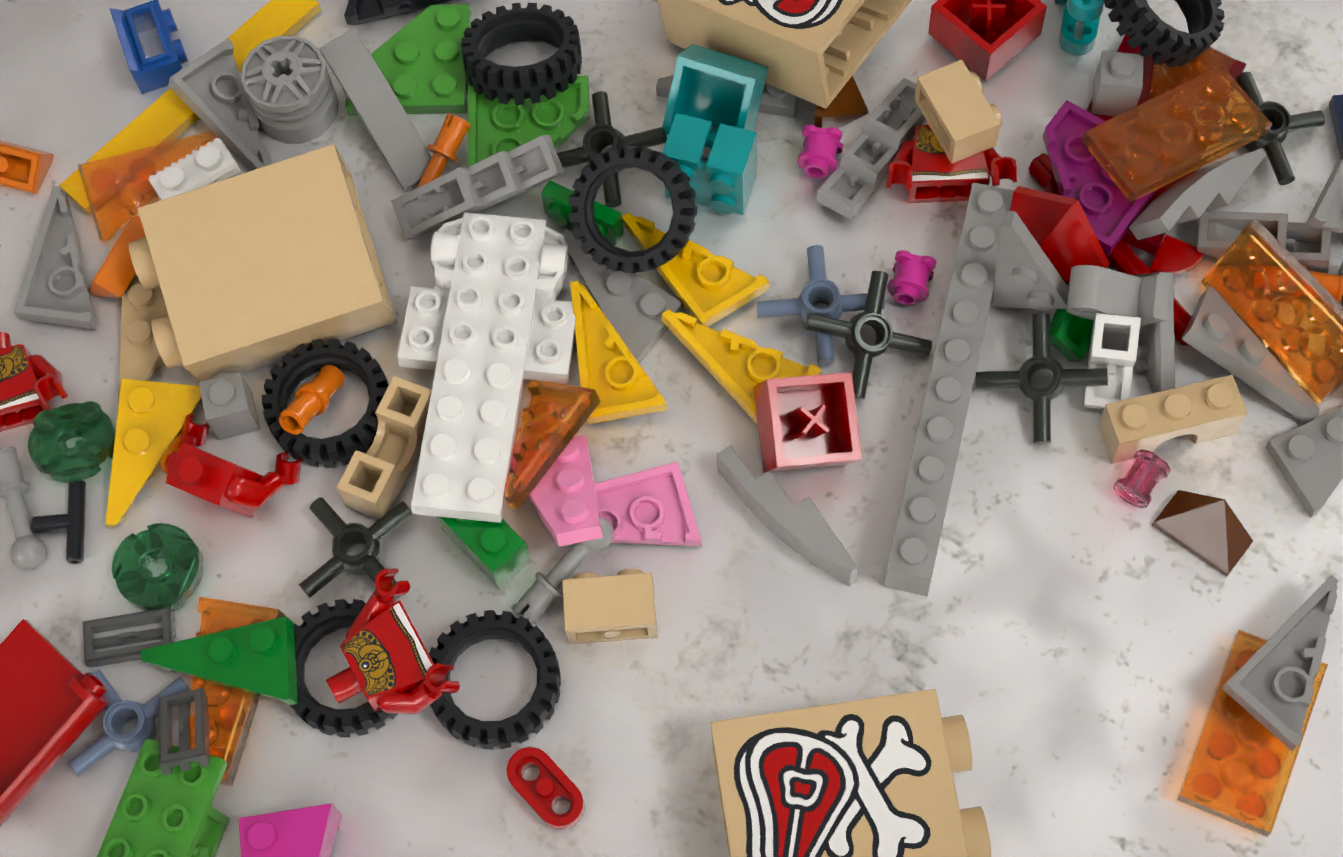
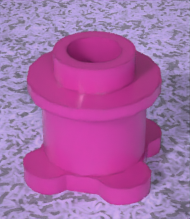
[797,125,843,178]
[887,250,937,306]

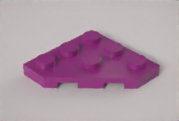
[1043,100,1175,256]

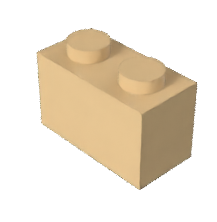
[914,59,1002,164]
[562,569,658,645]

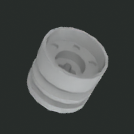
[241,36,339,144]

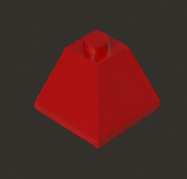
[1010,186,1110,283]

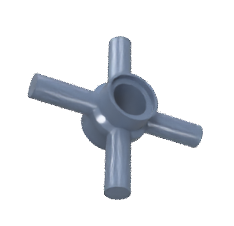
[757,245,885,366]
[67,670,191,777]

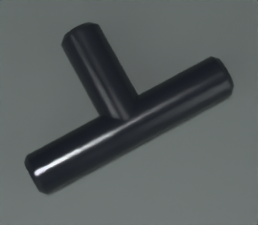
[31,479,86,564]

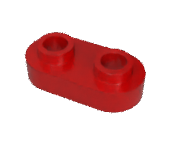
[506,747,585,830]

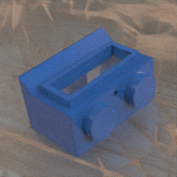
[109,0,189,94]

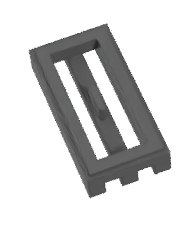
[83,607,176,668]
[159,688,210,776]

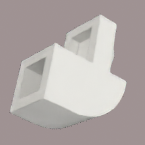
[1083,313,1141,409]

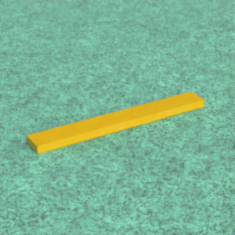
[59,0,322,216]

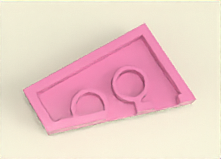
[509,435,603,547]
[595,462,702,546]

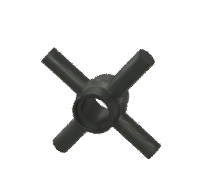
[1205,72,1325,185]
[557,91,667,208]
[804,271,932,399]
[975,313,1108,444]
[299,497,413,601]

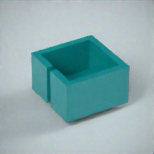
[662,44,769,149]
[662,113,757,215]

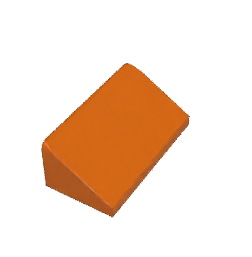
[0,140,54,193]
[89,215,146,298]

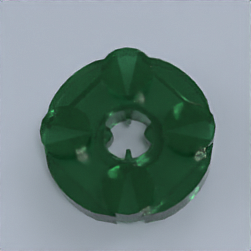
[28,401,116,483]
[112,523,203,611]

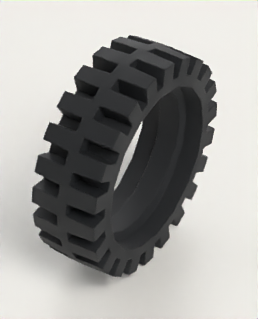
[1104,0,1225,67]
[461,2,582,105]
[568,146,697,273]
[262,338,389,468]
[290,599,398,737]
[429,610,561,750]

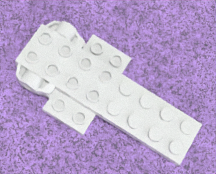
[397,212,576,523]

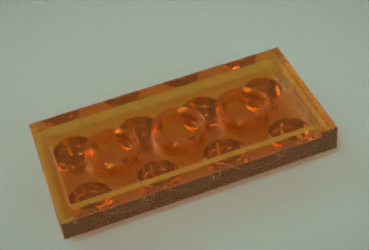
[1082,65,1272,203]
[1201,220,1343,405]
[1177,630,1328,837]

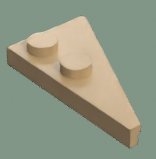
[118,280,168,406]

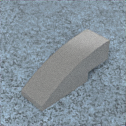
[1197,211,1331,274]

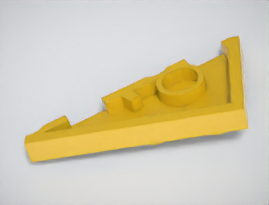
[622,212,769,327]
[570,281,668,425]
[662,309,822,425]
[105,379,202,528]

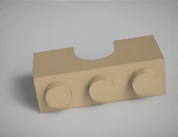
[1098,374,1248,464]
[336,376,432,520]

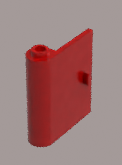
[0,619,109,827]

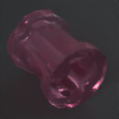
[1113,449,1171,508]

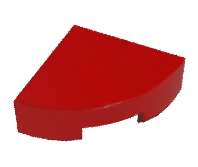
[1150,235,1204,275]

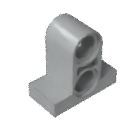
[1066,265,1171,326]

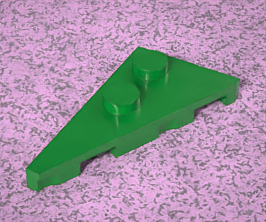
[141,616,298,705]

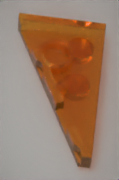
[78,131,218,241]
[504,380,601,510]

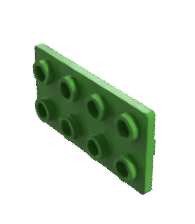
[97,739,230,857]

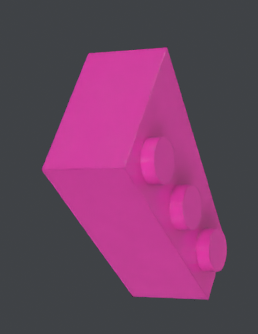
[238,803,342,857]

